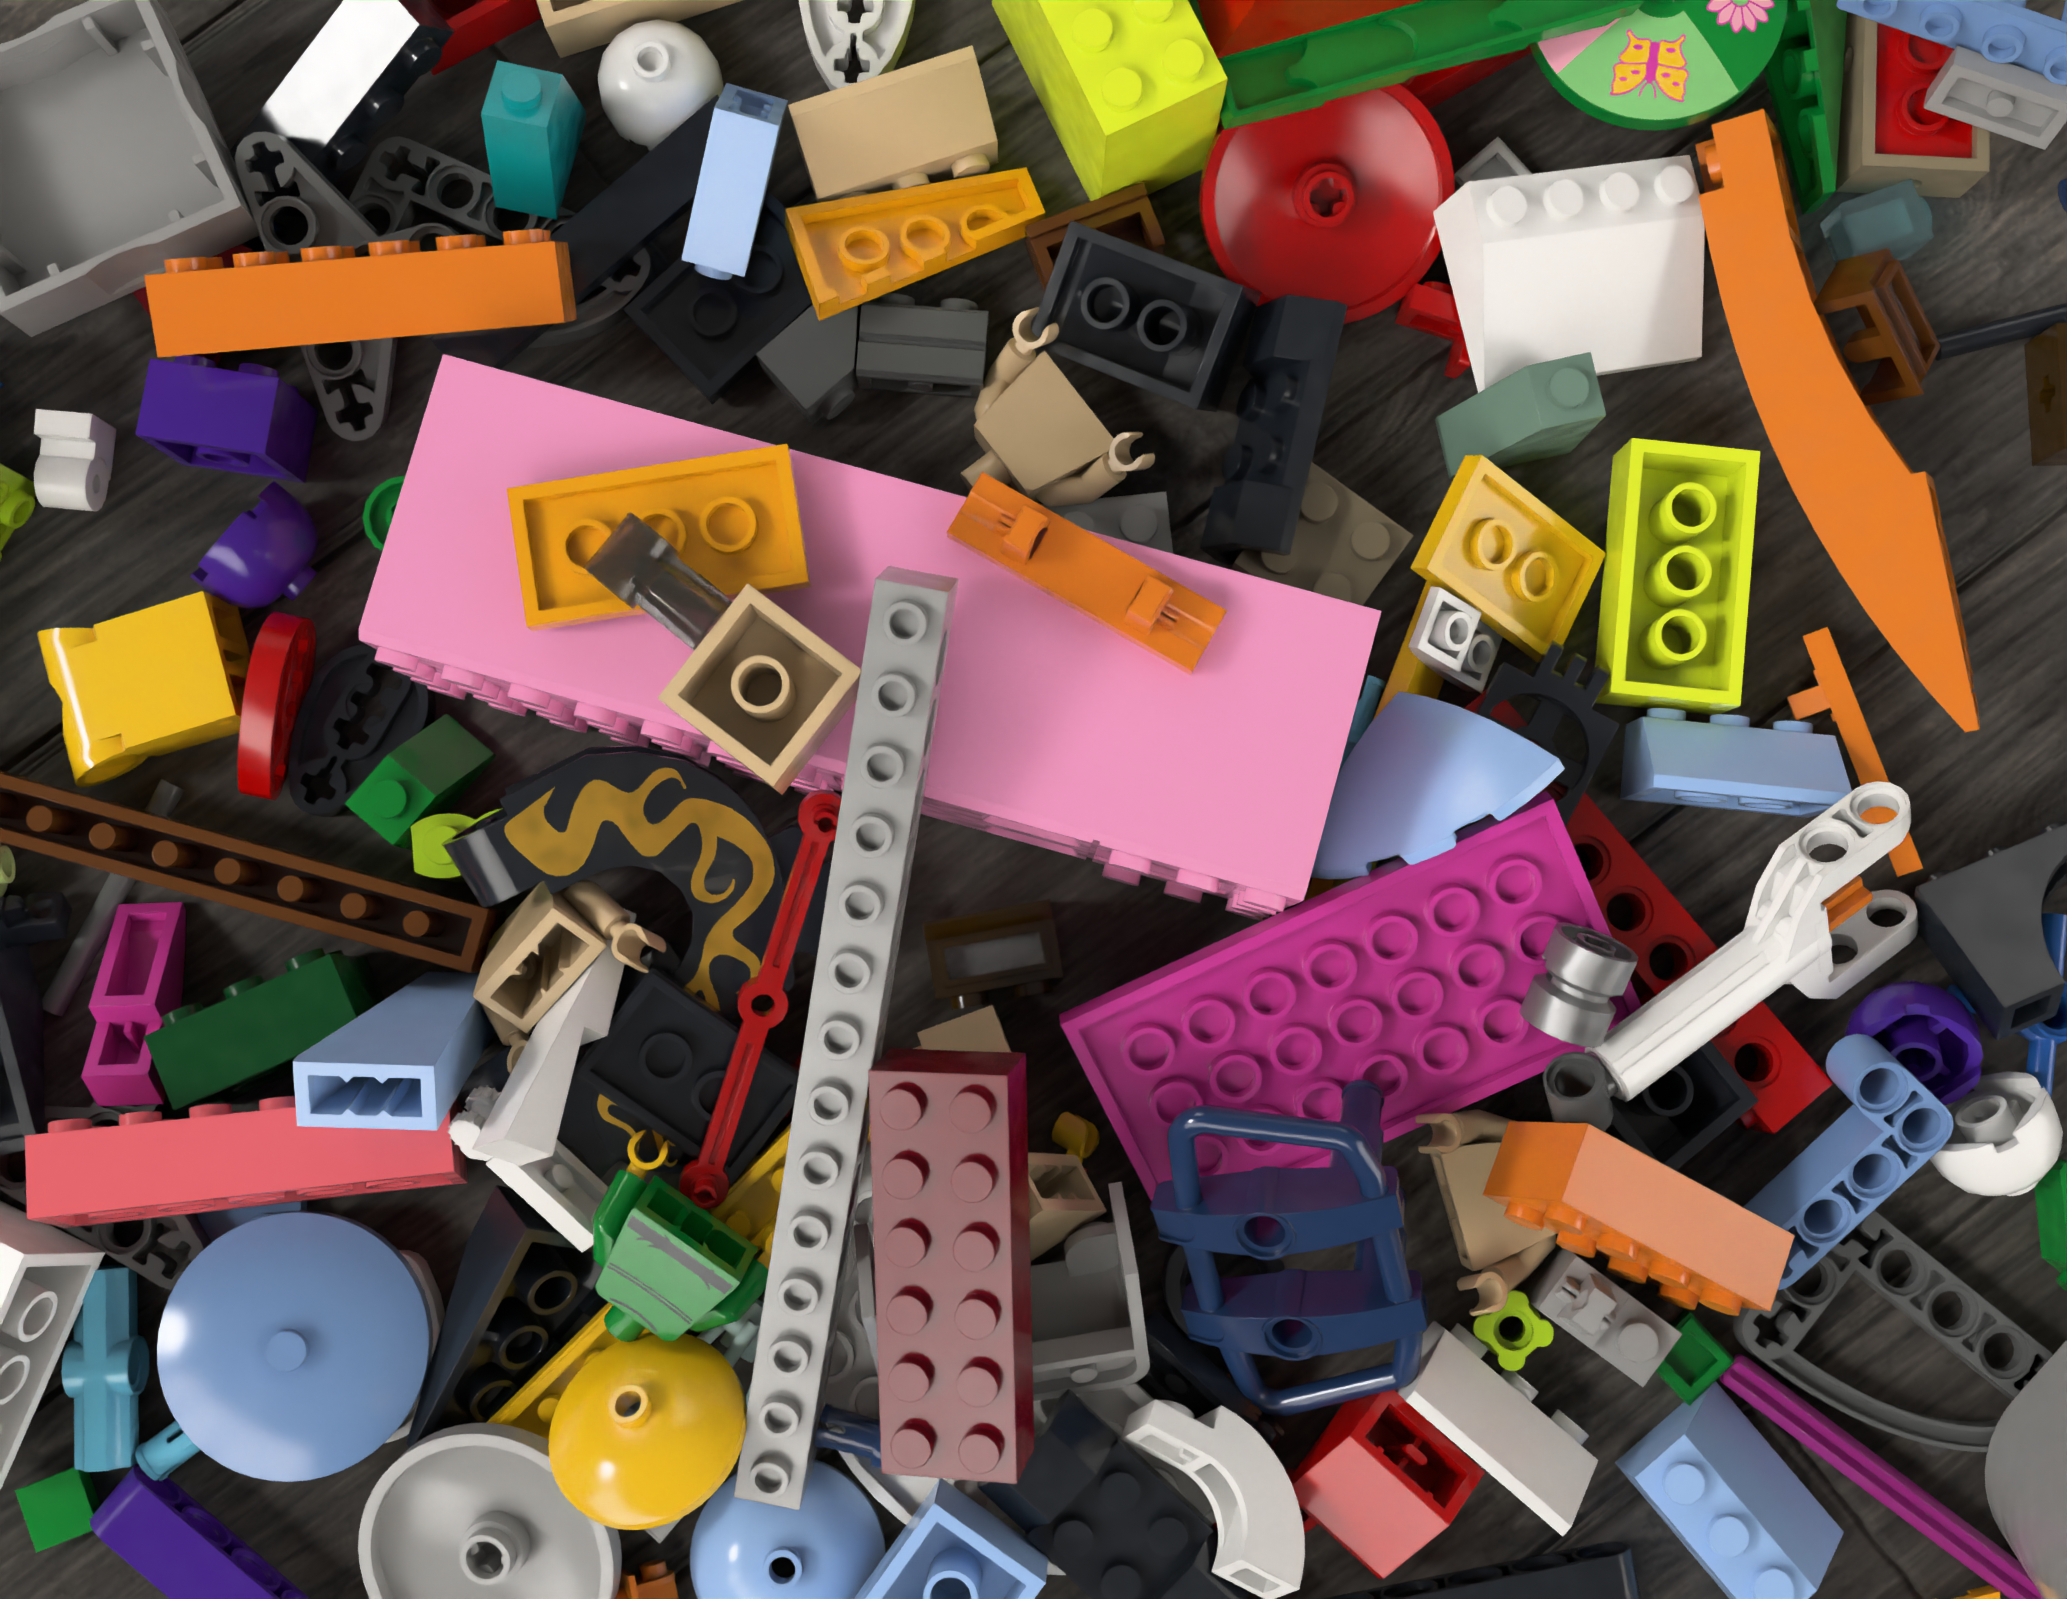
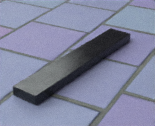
[430,95,719,370]

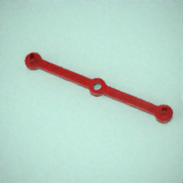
[679,789,842,1210]

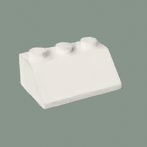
[1395,1321,1598,1536]

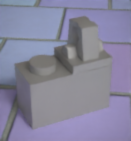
[1523,1245,1682,1387]

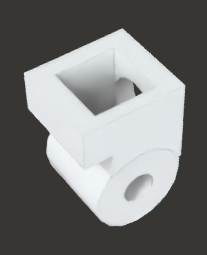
[34,409,117,511]

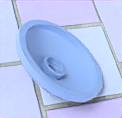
[690,1460,886,1599]

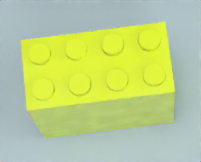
[992,0,1228,202]

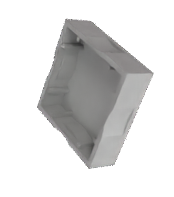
[0,0,260,337]

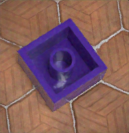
[136,355,318,483]

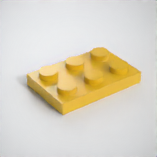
[1411,455,1606,662]

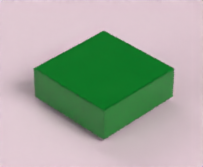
[1655,1310,1735,1406]
[15,1467,101,1553]

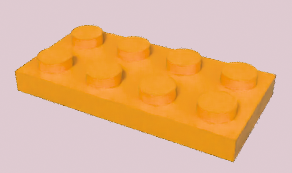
[506,444,811,631]

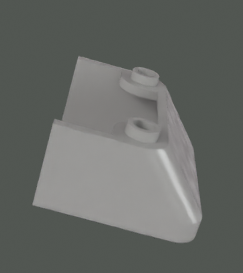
[854,1182,1150,1401]

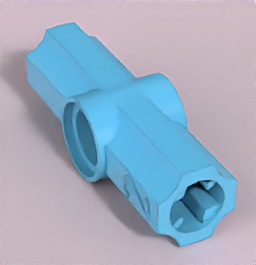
[61,1264,149,1472]

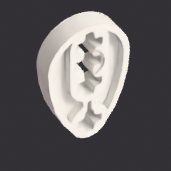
[799,0,916,91]

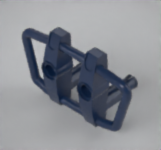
[1150,1080,1428,1416]

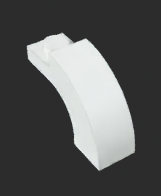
[1121,1399,1305,1599]

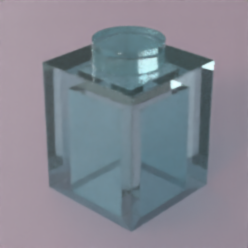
[1820,179,1934,265]

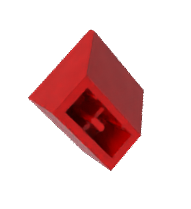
[1290,1390,1485,1579]

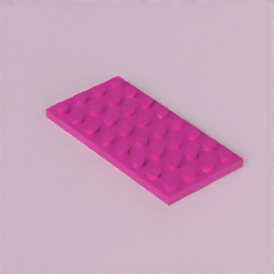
[1059,791,1641,1202]

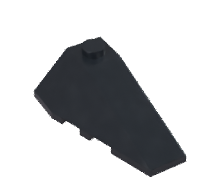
[406,1185,607,1448]

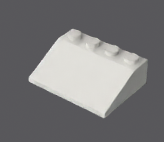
[1433,155,1705,393]

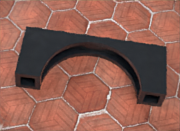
[1914,821,2067,1041]

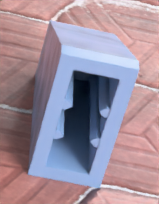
[681,83,788,280]

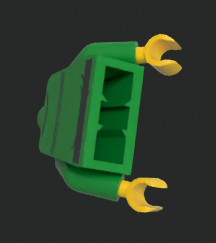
[593,1130,776,1342]

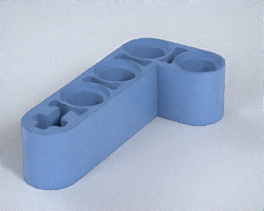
[1743,1034,1954,1290]

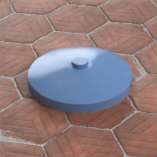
[157,1210,433,1482]

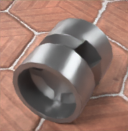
[1519,922,1639,1048]

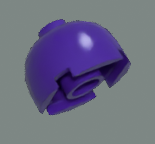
[190,481,318,609]
[1845,981,1983,1106]

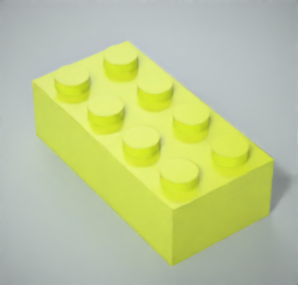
[1595,438,1760,715]

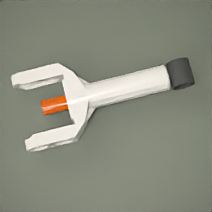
[1543,781,1918,1132]

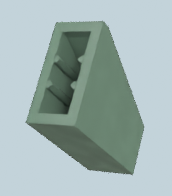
[1435,352,1606,479]

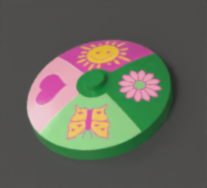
[1529,0,1788,131]

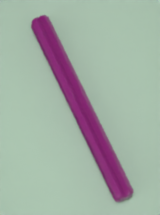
[1719,1354,2043,1599]

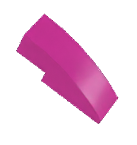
[81,902,186,1106]

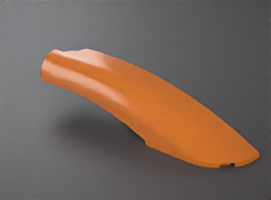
[1695,109,1980,732]

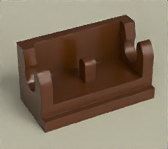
[1025,182,1165,293]

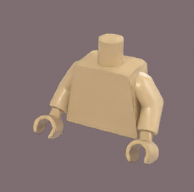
[960,307,1155,507]
[473,879,666,1074]
[1415,1109,1557,1316]

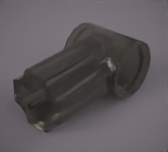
[583,512,732,651]

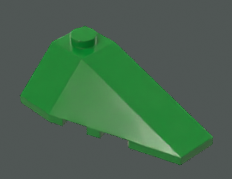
[1763,0,1847,215]

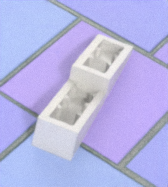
[472,908,636,1166]

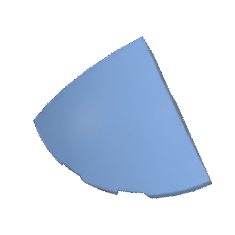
[1311,691,1565,879]

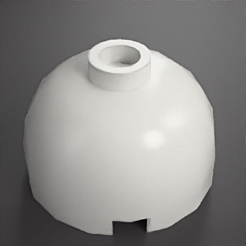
[598,19,724,151]
[1930,1071,2063,1196]

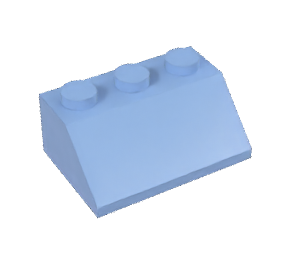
[1620,708,1852,818]
[1615,1381,1844,1599]

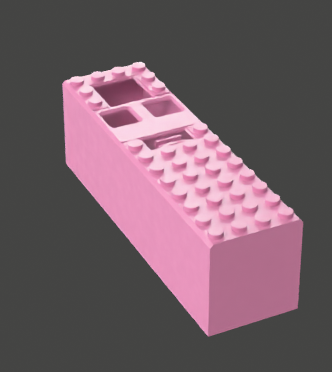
[359,354,1381,920]

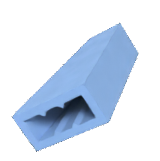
[293,972,495,1131]

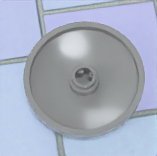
[358,1423,622,1599]

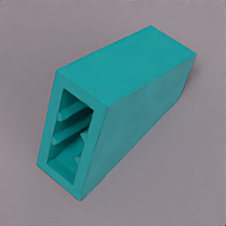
[481,60,587,220]

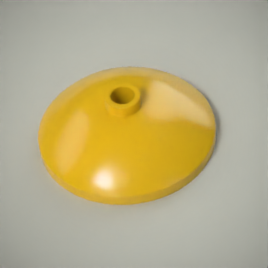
[548,1332,747,1530]

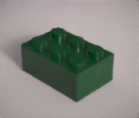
[143,948,385,1110]

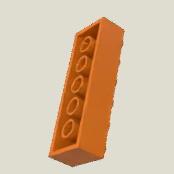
[144,229,577,358]

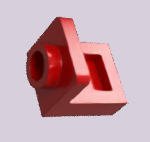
[1394,282,1471,379]

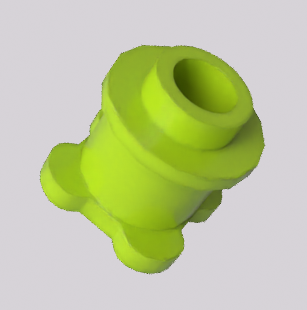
[1473,1290,1554,1371]

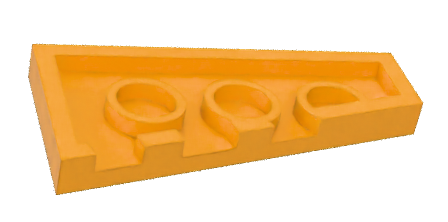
[785,167,1046,321]

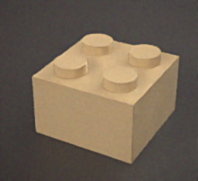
[658,583,861,795]

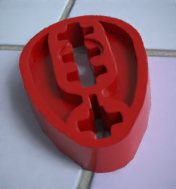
[238,612,316,801]

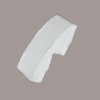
[1408,586,1503,693]

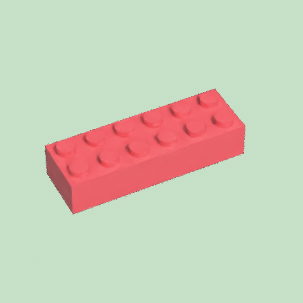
[25,1096,468,1228]

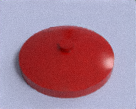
[1199,84,1455,324]

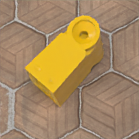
[37,591,251,787]

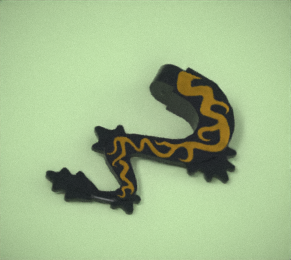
[442,745,832,1332]

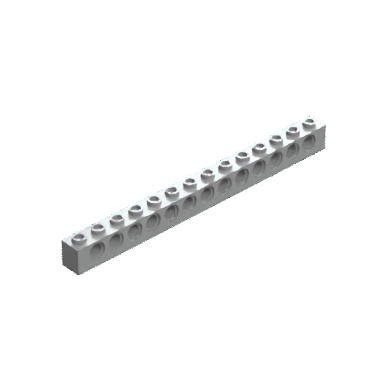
[734,566,959,1510]

